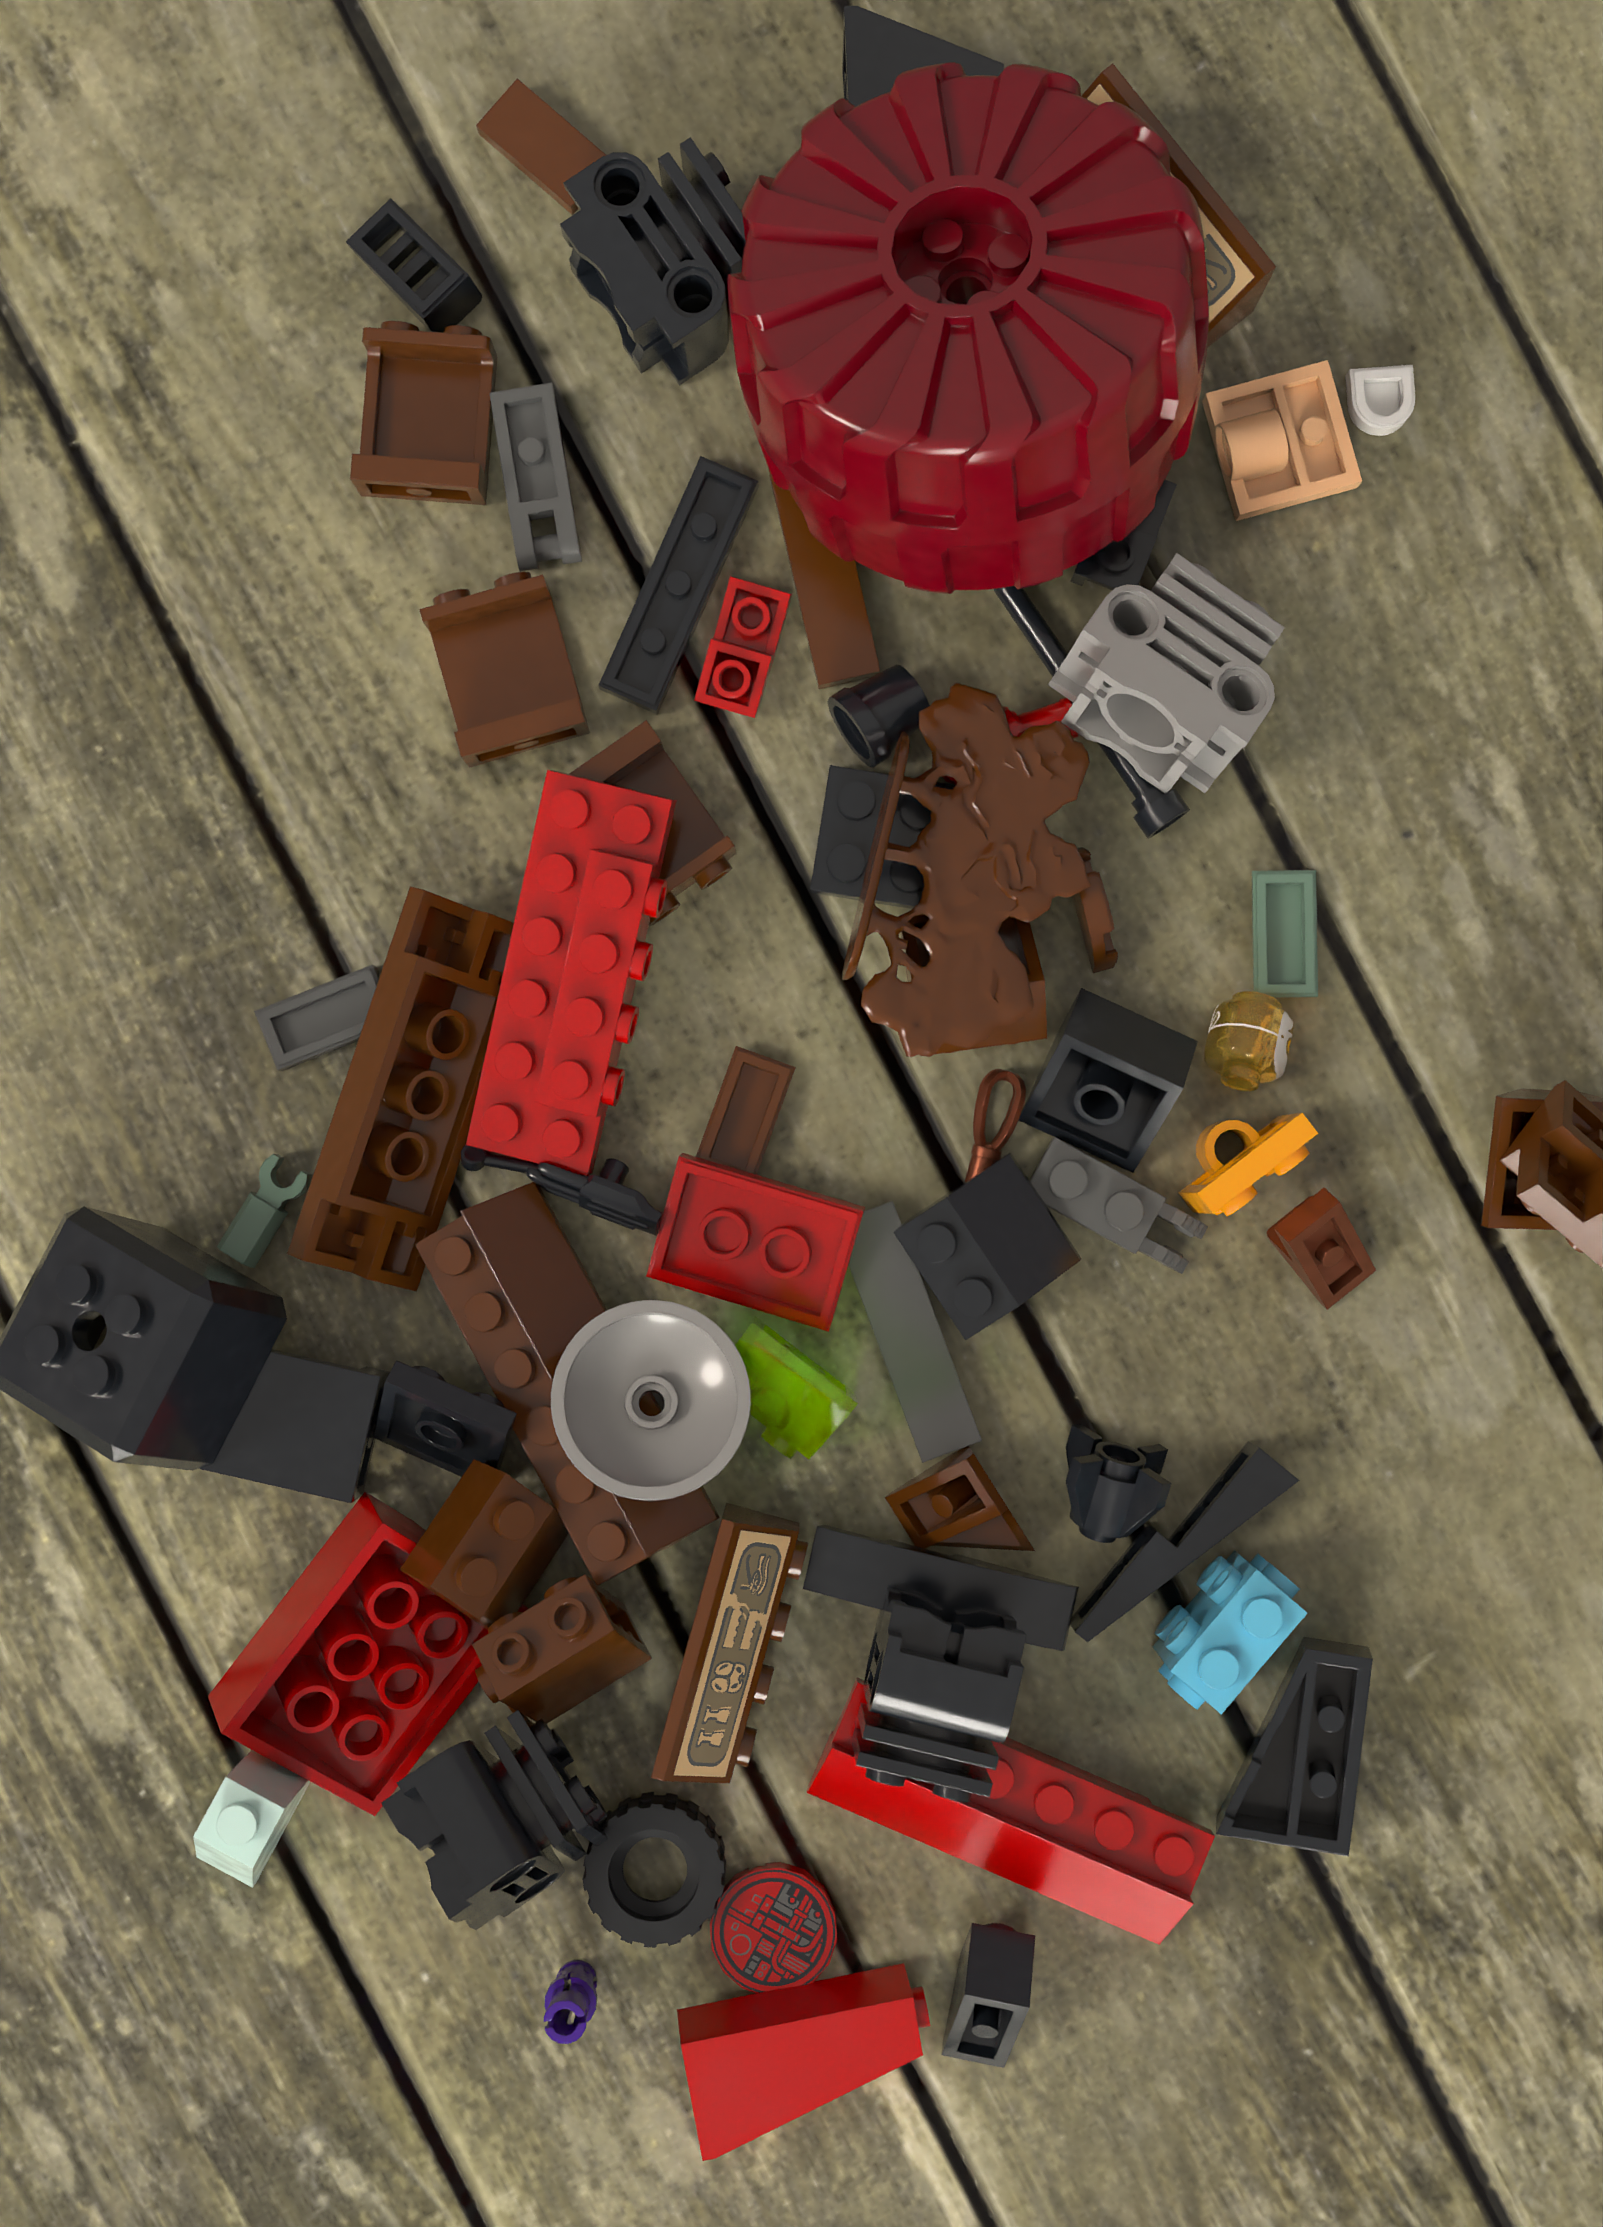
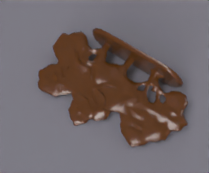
[842,683,1092,1057]

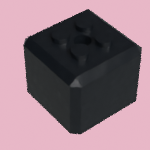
[0,1206,287,1471]

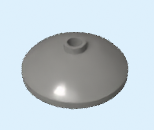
[551,1300,751,1501]

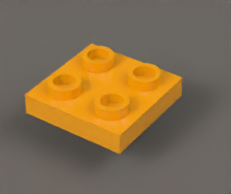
[1178,1112,1318,1216]

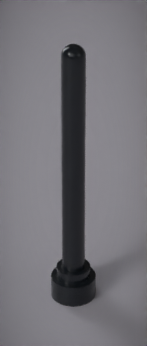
[994,586,1190,839]

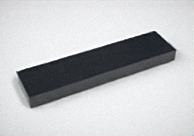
[598,456,759,715]

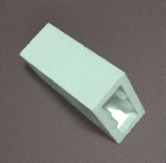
[193,1750,310,1888]

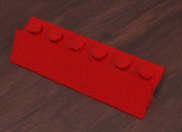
[807,1677,1215,1945]

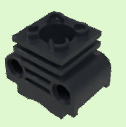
[560,137,745,386]
[852,1587,1027,1802]
[381,1710,608,1930]

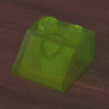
[734,1316,858,1460]

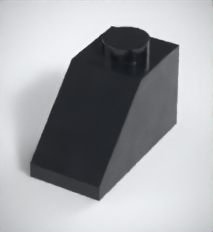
[941,1923,1035,2068]

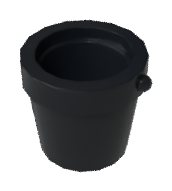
[827,664,930,768]

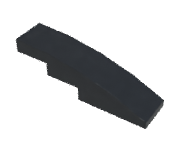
[803,1525,1079,1651]

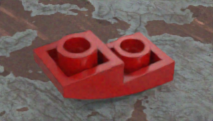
[694,576,792,718]

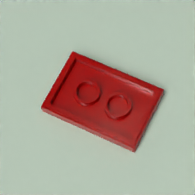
[646,1153,865,1332]

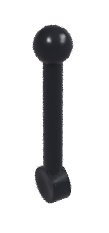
[461,1145,591,1178]

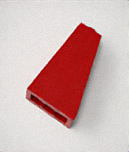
[677,1963,930,2161]

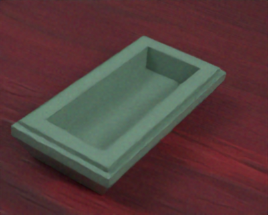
[1252,870,1318,998]

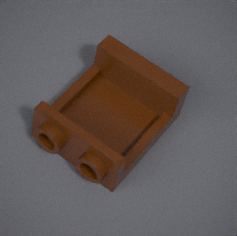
[350,321,497,505]

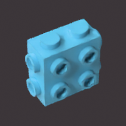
[1152,1550,1307,1714]

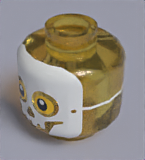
[1204,991,1294,1091]

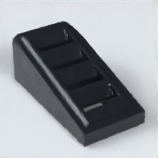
[346,198,482,333]

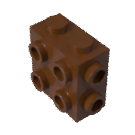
[472,1574,652,1724]

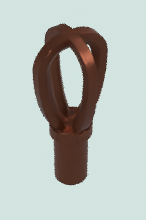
[965,1069,1026,1182]

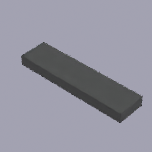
[849,1201,982,1463]

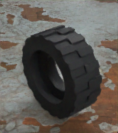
[582,1792,727,1948]

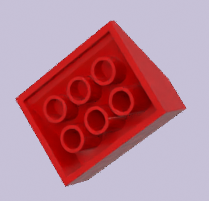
[208,1492,528,1816]

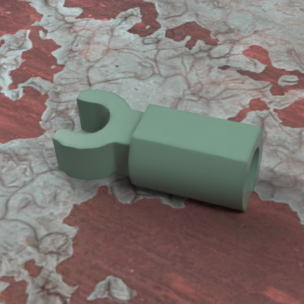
[217,1154,312,1268]

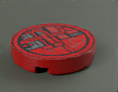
[710,1862,837,1993]

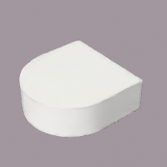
[1345,365,1415,436]

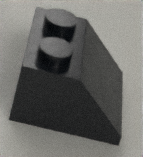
[1018,988,1198,1173]
[893,1152,1082,1341]

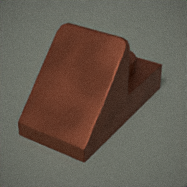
[1266,1187,1376,1310]

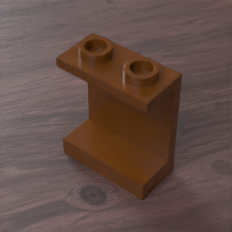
[419,572,590,767]
[541,720,736,926]

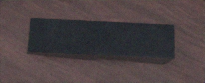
[1070,1441,1300,1643]

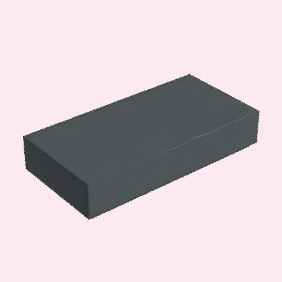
[254,965,380,1071]

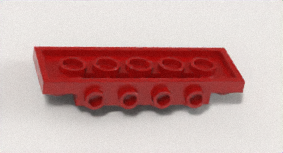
[466,770,677,1176]

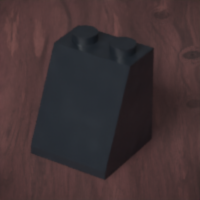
[842,6,1004,106]

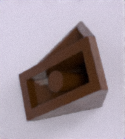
[885,1446,1035,1551]

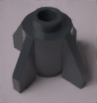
[1066,1424,1172,1543]

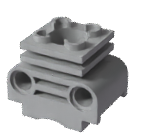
[1048,553,1285,793]

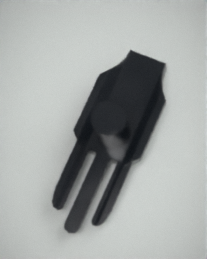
[526,1158,662,1236]

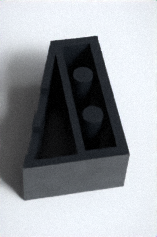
[1216,1637,1373,1857]

